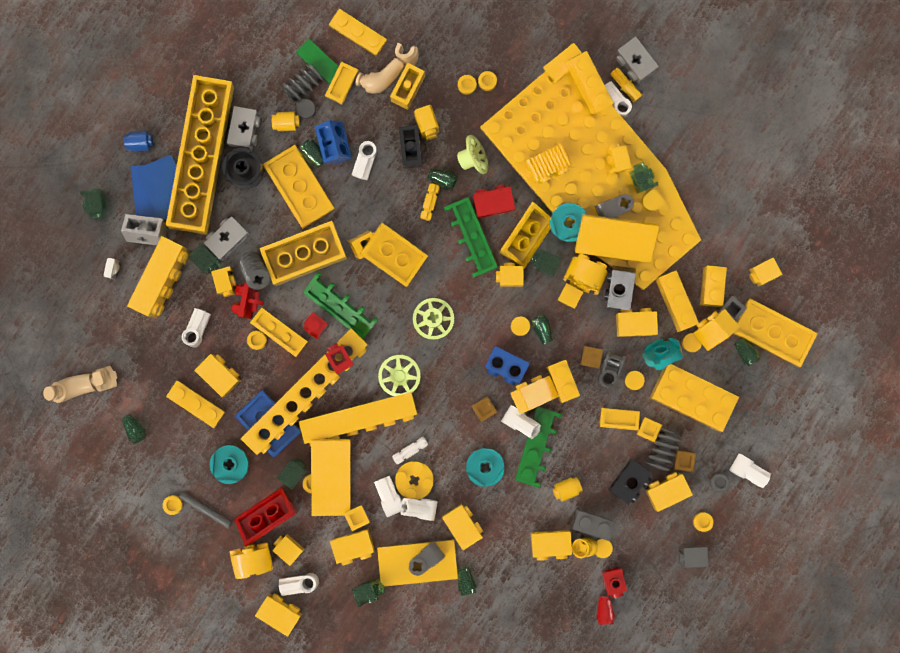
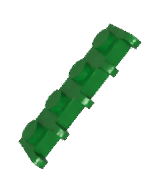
[444,197,498,278]
[303,272,379,339]
[515,407,562,488]

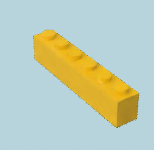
[299,392,417,446]

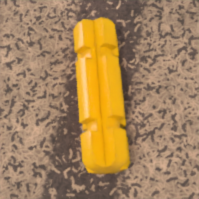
[420,183,440,221]

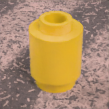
[272,111,300,132]
[552,477,583,502]

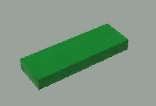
[296,39,339,85]

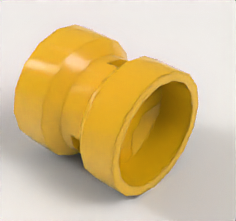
[572,537,598,558]

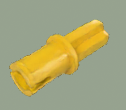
[611,68,642,103]

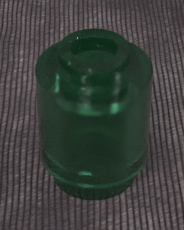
[300,140,324,168]

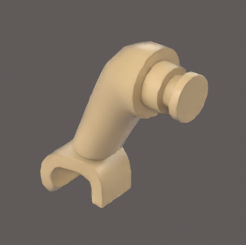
[356,43,419,94]
[43,366,117,403]

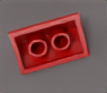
[234,487,298,547]

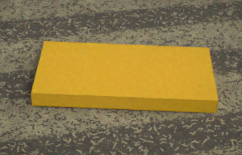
[263,145,335,229]
[575,214,659,263]
[733,298,818,367]
[311,439,350,516]
[377,540,458,587]

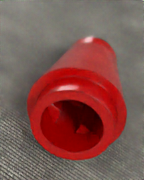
[596,597,615,625]

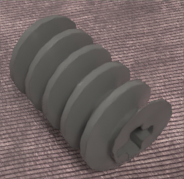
[282,64,324,105]
[239,251,271,290]
[646,428,682,471]

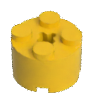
[563,254,608,295]
[229,542,273,579]

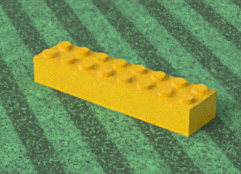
[166,75,234,235]

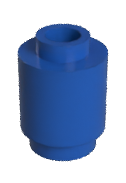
[124,131,153,152]

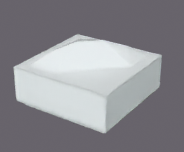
[104,258,120,279]

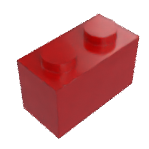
[473,185,515,219]

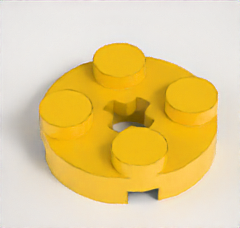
[395,461,434,500]

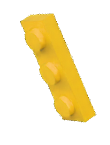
[329,9,387,56]
[250,307,308,357]
[166,381,225,428]

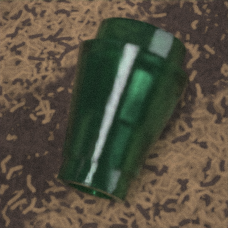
[428,169,457,190]
[531,314,553,344]
[734,338,761,367]
[121,414,147,444]
[458,567,477,596]

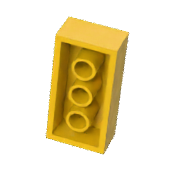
[260,221,347,286]
[127,236,190,318]
[649,364,739,432]

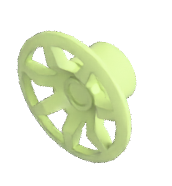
[457,135,488,174]
[413,298,454,340]
[378,355,420,396]

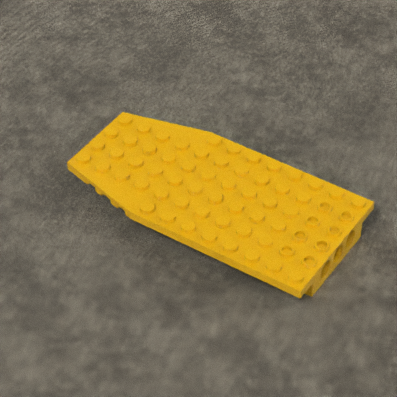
[480,71,701,290]

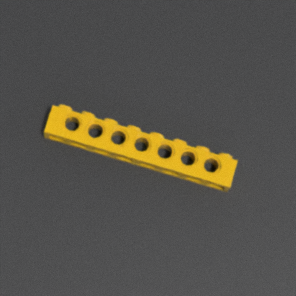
[241,328,368,455]

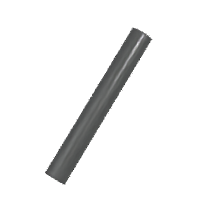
[179,492,232,529]

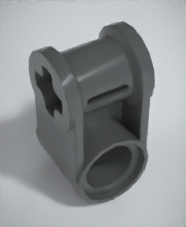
[594,194,634,219]
[598,350,626,388]
[409,541,446,576]

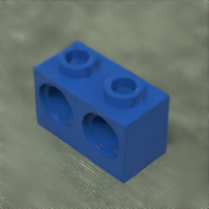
[315,120,352,164]
[485,346,530,386]

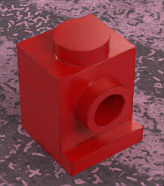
[303,312,330,340]
[325,343,354,374]
[601,566,627,598]

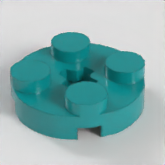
[550,203,587,242]
[643,338,683,370]
[210,445,249,484]
[466,448,504,487]

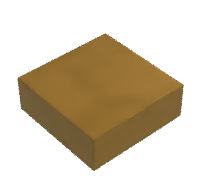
[580,346,603,369]
[471,396,498,422]
[673,450,696,472]

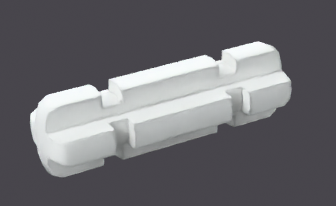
[392,437,428,464]

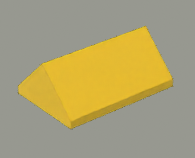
[500,202,551,269]

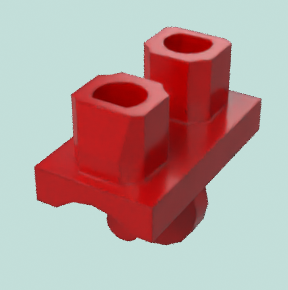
[231,282,264,319]

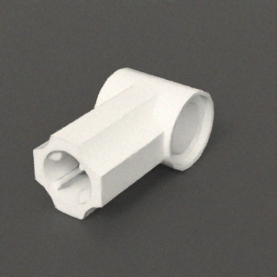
[604,81,632,119]
[352,141,378,181]
[182,308,211,347]
[501,405,541,439]
[729,454,771,488]
[374,476,402,517]
[399,498,438,521]
[279,573,319,596]

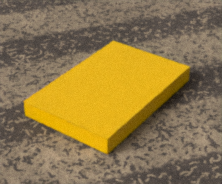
[360,223,428,287]

